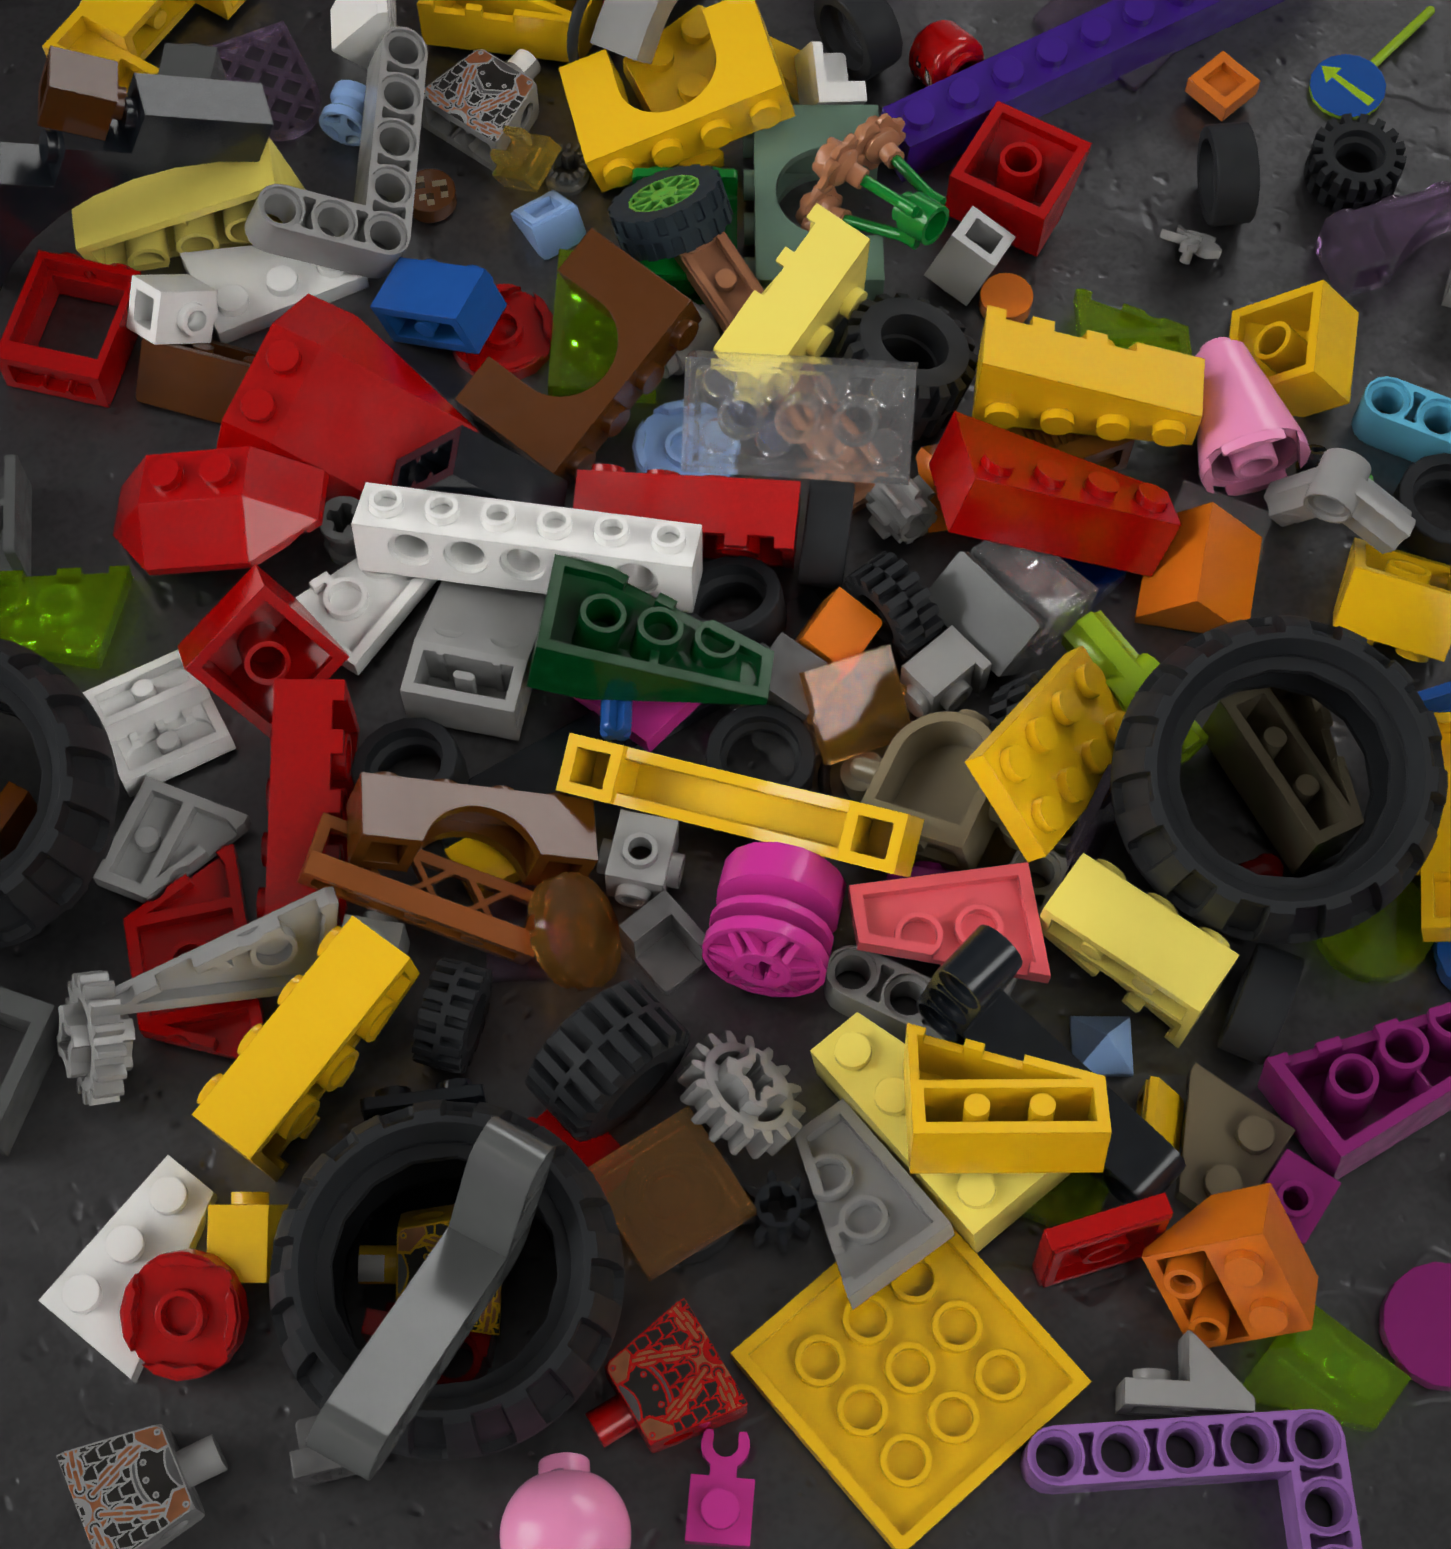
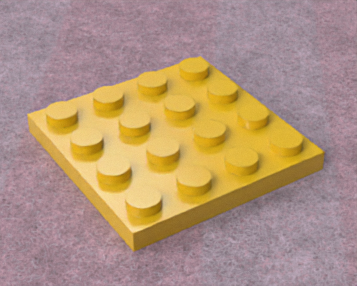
[730,1228,1092,1549]

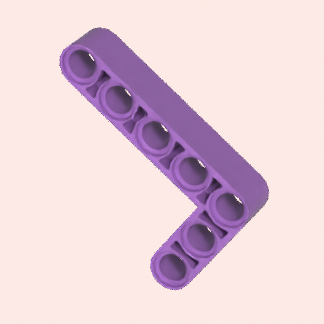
[1019,1409,1363,1549]

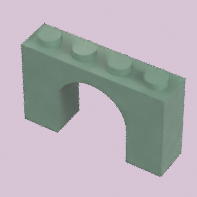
[743,105,885,301]

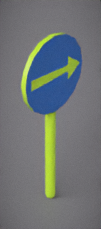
[1309,6,1435,120]

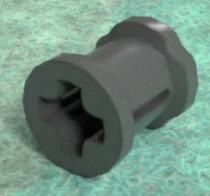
[319,496,359,566]

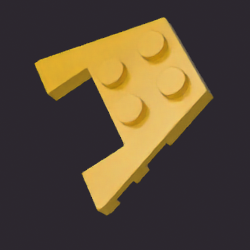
[623,4,801,168]

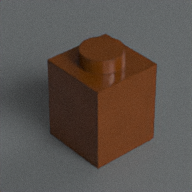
[37,45,127,141]

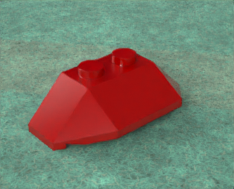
[113,446,329,576]

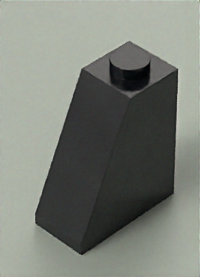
[392,425,568,507]

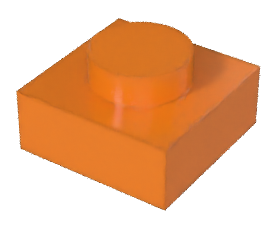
[1185,51,1260,122]

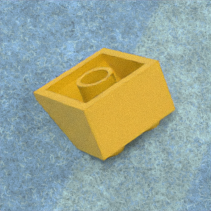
[1229,279,1359,417]
[1333,537,1451,663]

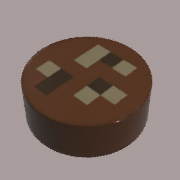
[412,169,457,223]

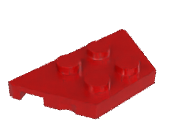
[123,844,265,1059]

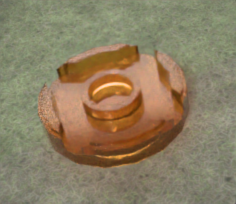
[528,872,621,992]

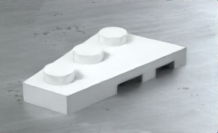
[180,236,369,344]

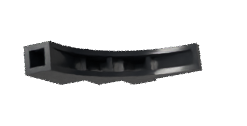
[0,73,274,291]

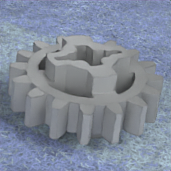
[56,970,136,1106]
[677,1030,806,1159]

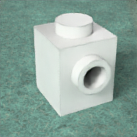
[126,274,218,345]

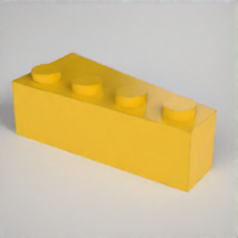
[972,305,1205,447]
[192,915,420,1182]

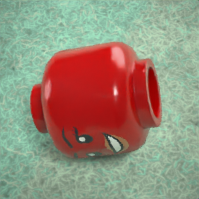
[908,20,984,87]

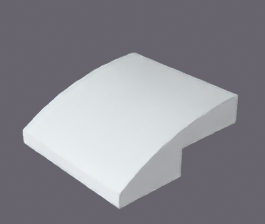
[82,650,236,797]

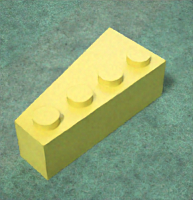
[71,137,306,271]
[810,1012,1070,1253]

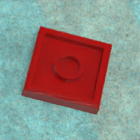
[1032,1192,1173,1288]

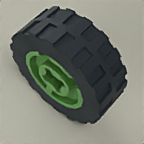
[608,164,733,262]

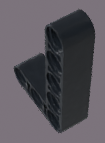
[916,924,1186,1205]

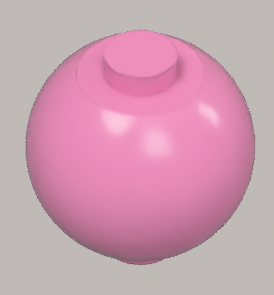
[500,1452,631,1549]

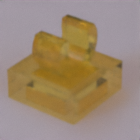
[489,125,562,193]

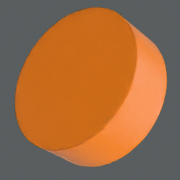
[978,273,1033,323]

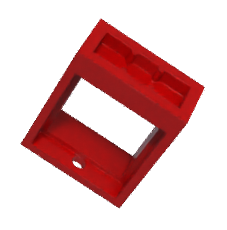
[0,250,142,408]

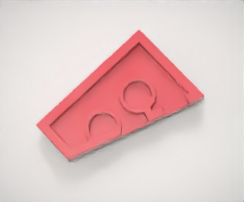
[848,862,1051,984]

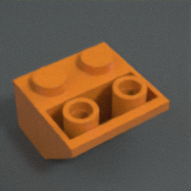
[1142,1183,1319,1348]

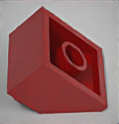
[945,101,1092,257]
[177,564,349,738]

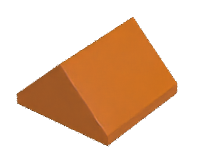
[1134,502,1262,633]

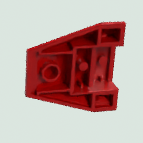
[216,294,480,503]

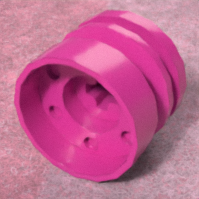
[702,842,846,997]

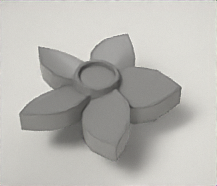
[1159,225,1222,264]

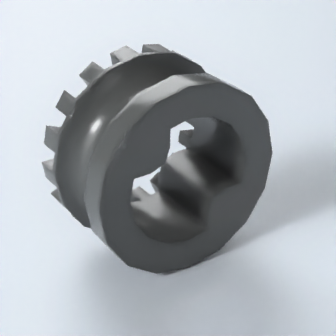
[542,143,590,197]

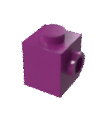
[1262,1148,1342,1246]

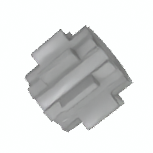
[865,470,938,544]

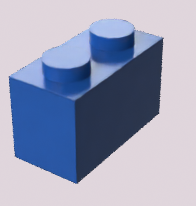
[370,257,507,354]

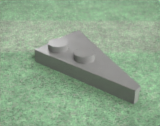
[115,887,339,1015]

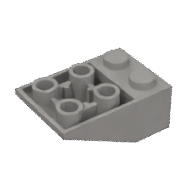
[400,581,546,741]

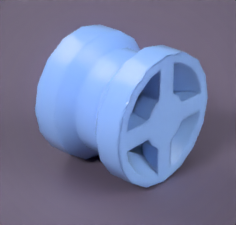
[319,80,366,146]

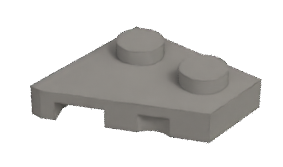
[93,776,252,904]

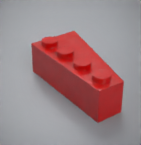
[929,411,1181,577]
[573,463,801,569]
[256,679,360,927]

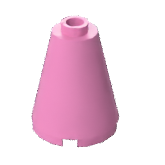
[1195,337,1311,496]

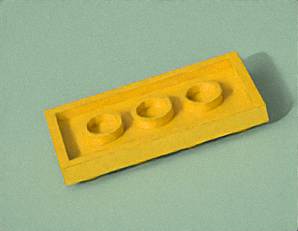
[965,645,1126,863]

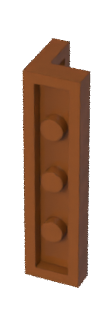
[297,813,548,965]

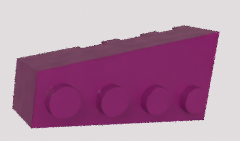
[1257,1002,1451,1180]

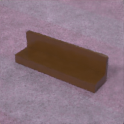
[136,338,257,424]

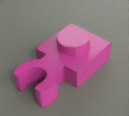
[685,1428,755,1549]

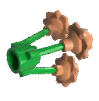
[795,113,949,250]

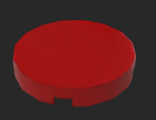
[451,283,555,380]
[120,1248,249,1381]

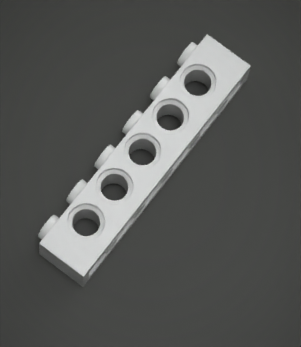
[351,482,703,613]

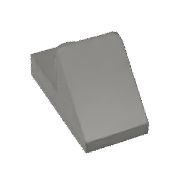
[1115,1330,1255,1417]

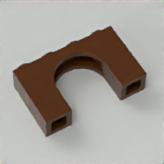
[455,227,702,488]

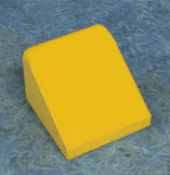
[1136,1076,1184,1152]

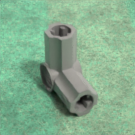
[1264,448,1416,554]

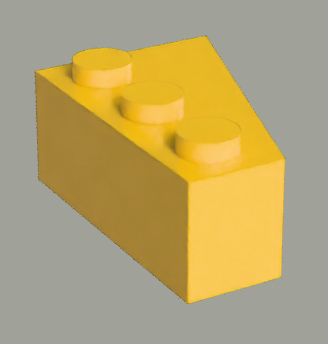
[417,0,603,62]

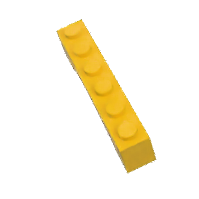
[556,733,924,877]

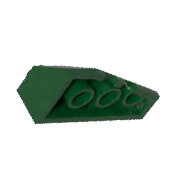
[526,554,775,705]

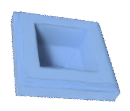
[1069,1016,1134,1077]

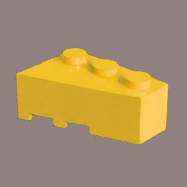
[903,1023,1112,1174]

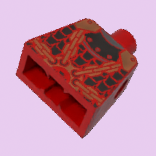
[585,1298,748,1453]

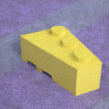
[713,203,870,409]
[1040,853,1239,1048]

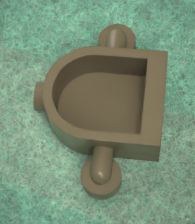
[840,709,1020,871]

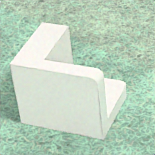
[794,41,867,105]

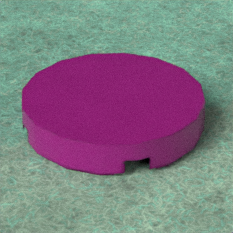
[1379,1262,1451,1392]

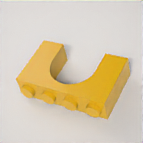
[558,0,796,193]

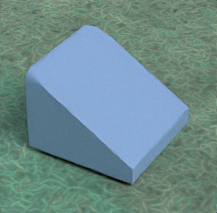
[510,190,587,260]

